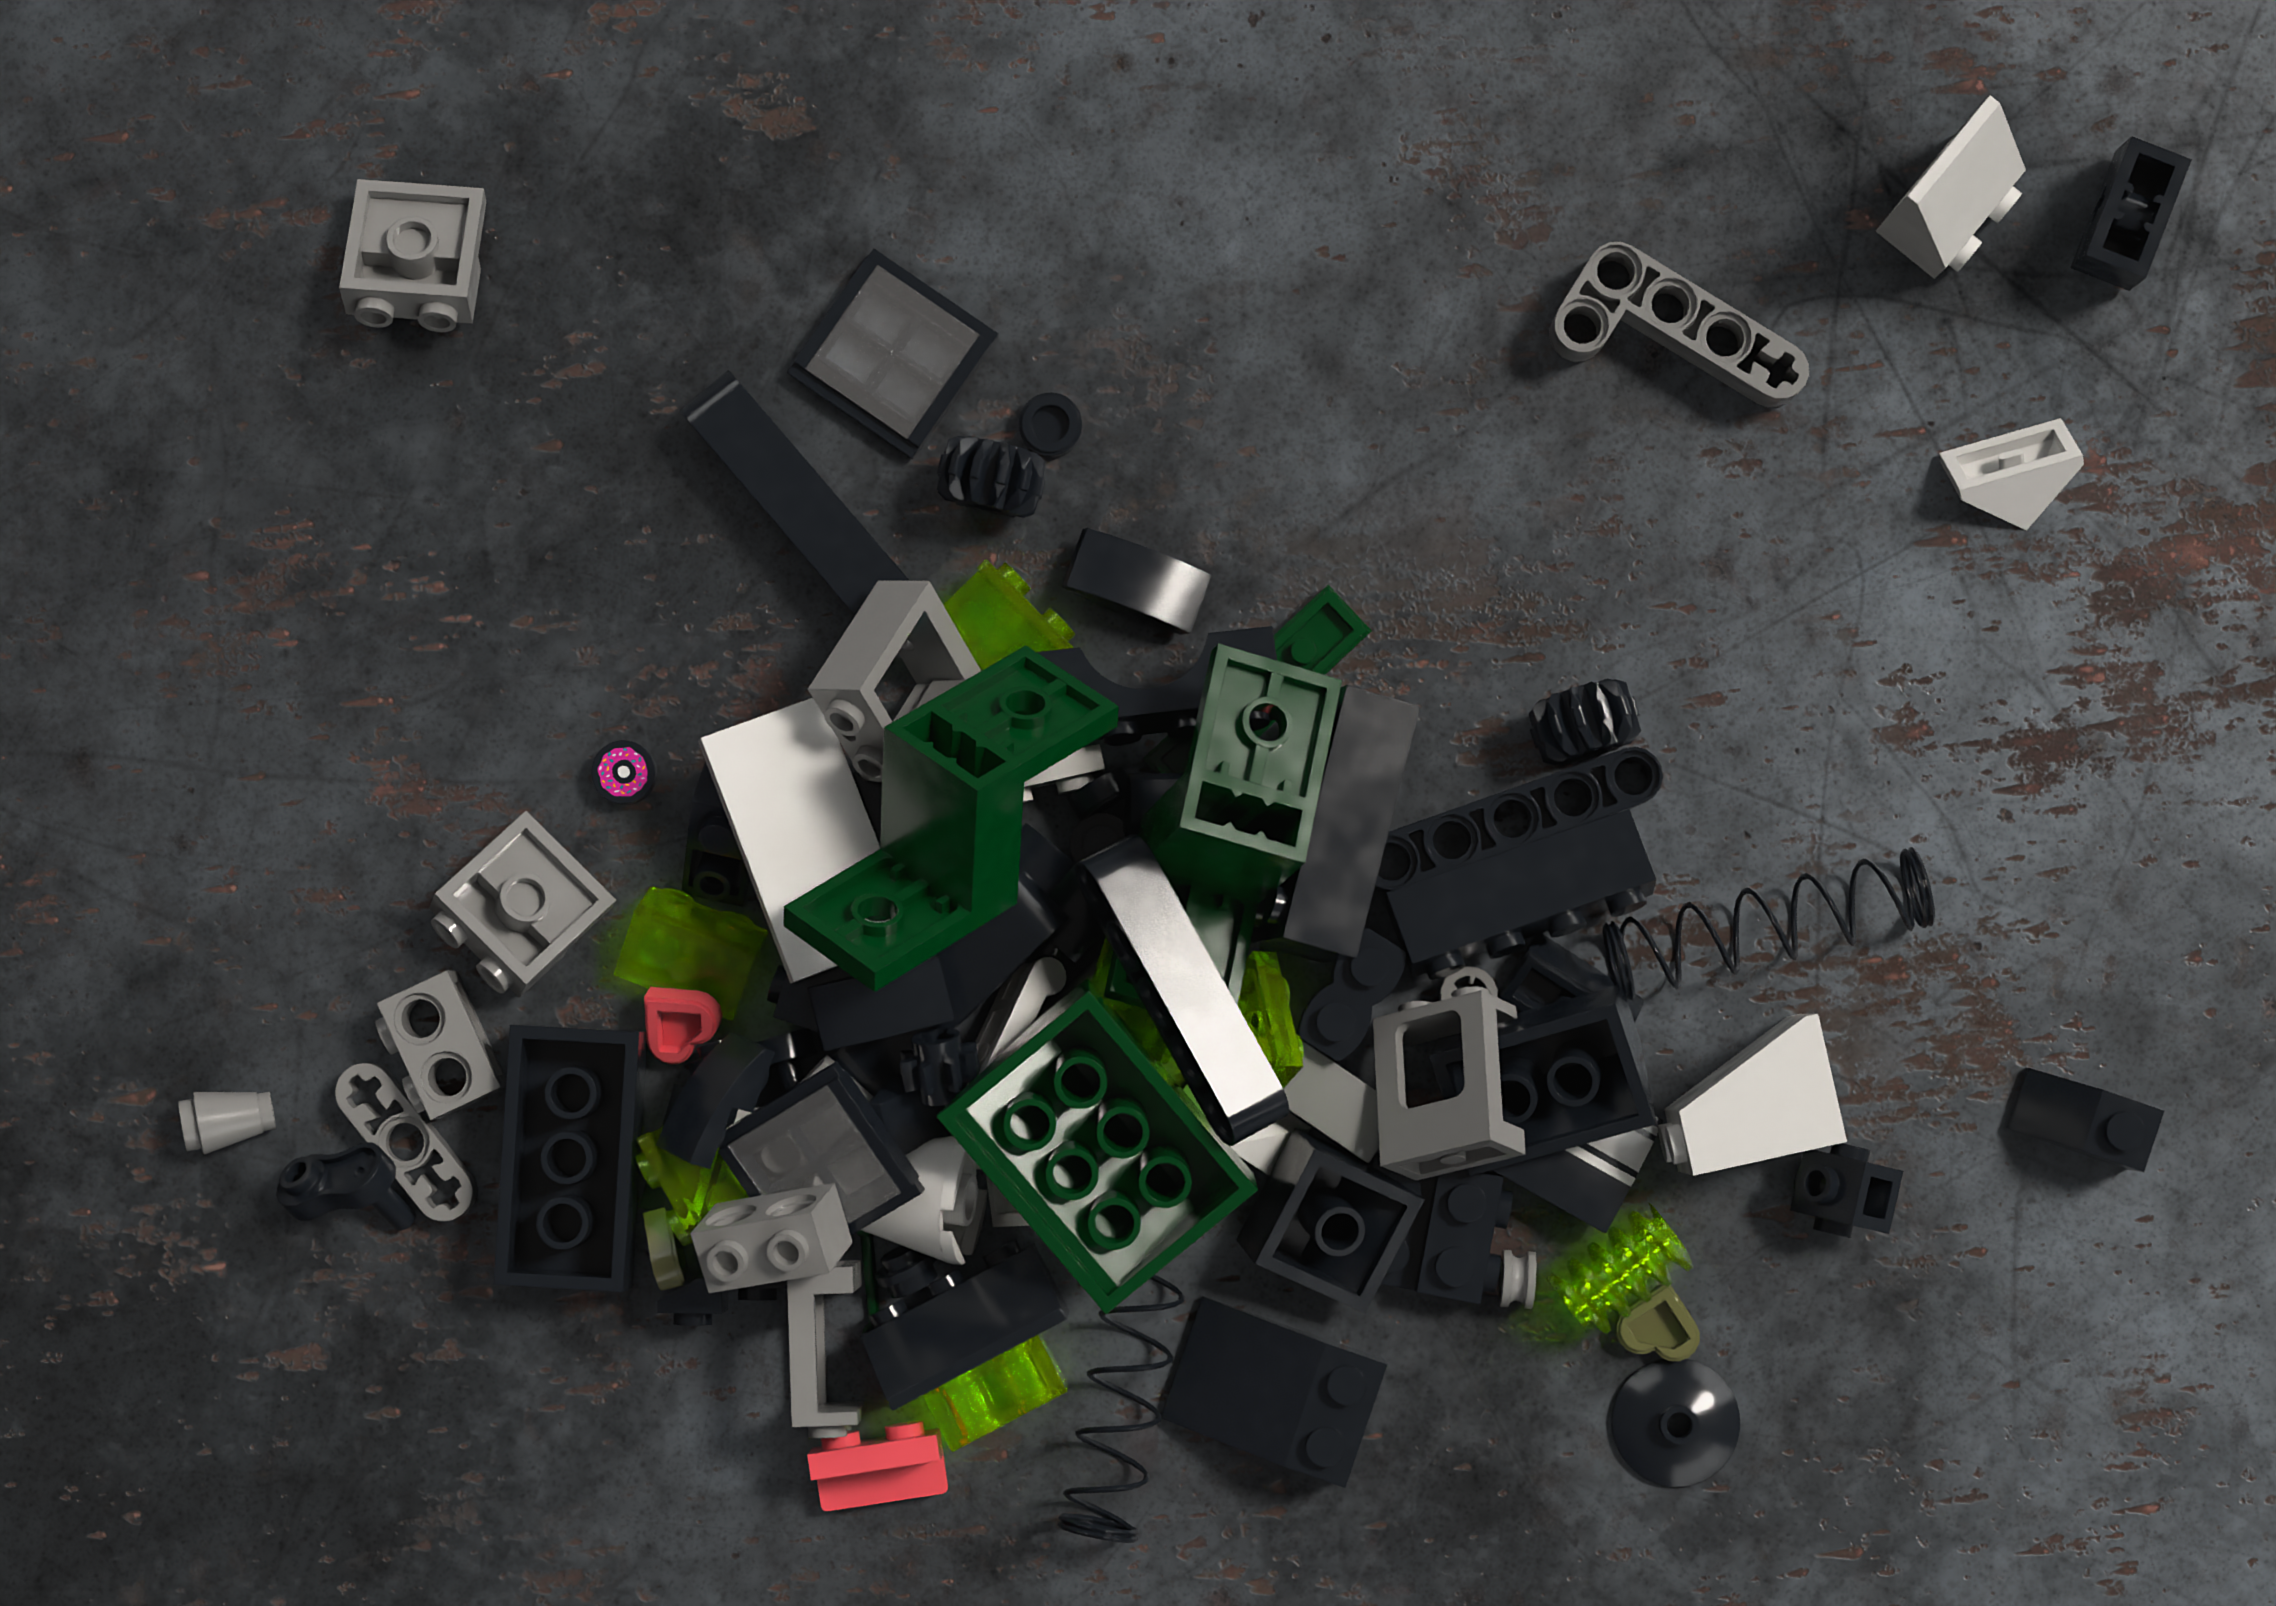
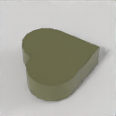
[643,1207,688,1291]
[1615,1281,1700,1361]

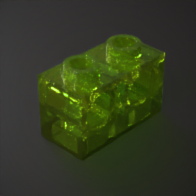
[922,1333,1069,1452]

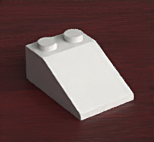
[1876,96,2026,279]

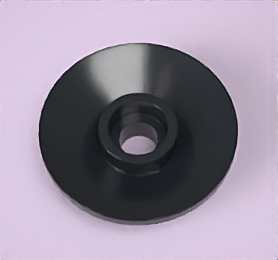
[1612,1359,1740,1487]

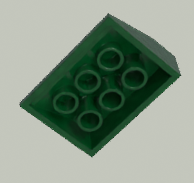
[937,978,1258,1314]

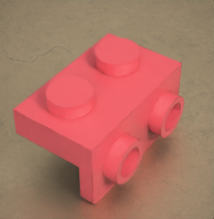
[807,1421,948,1511]

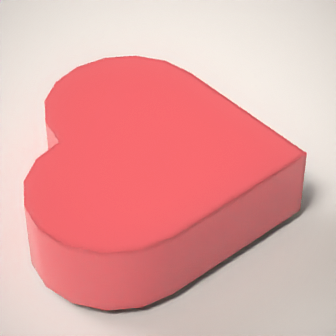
[644,987,723,1064]

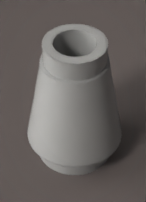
[178,1091,276,1155]

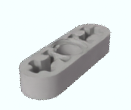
[335,1063,477,1221]

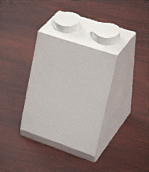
[1658,1014,1847,1176]

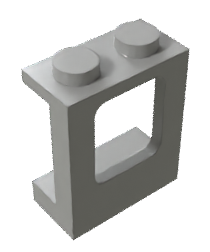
[1373,987,1526,1181]
[787,1260,866,1438]

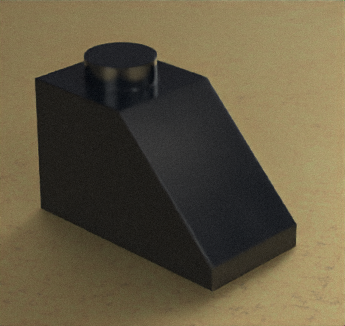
[2006,1068,2164,1172]

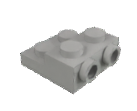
[339,179,486,332]
[429,811,616,998]

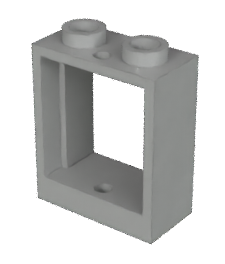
[808,581,981,782]

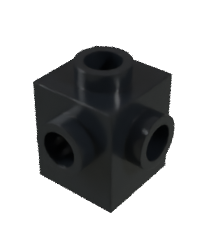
[1790,1143,1904,1238]

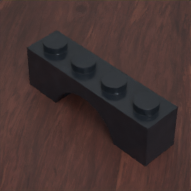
[1037,626,1277,746]

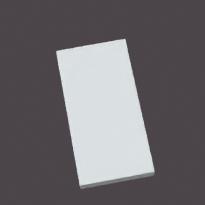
[698,698,890,983]

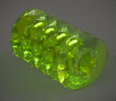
[1546,1202,1693,1334]

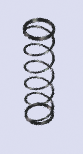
[1603,847,1935,1001]
[1057,1241,1196,1543]

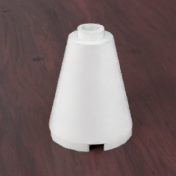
[804,1136,988,1265]

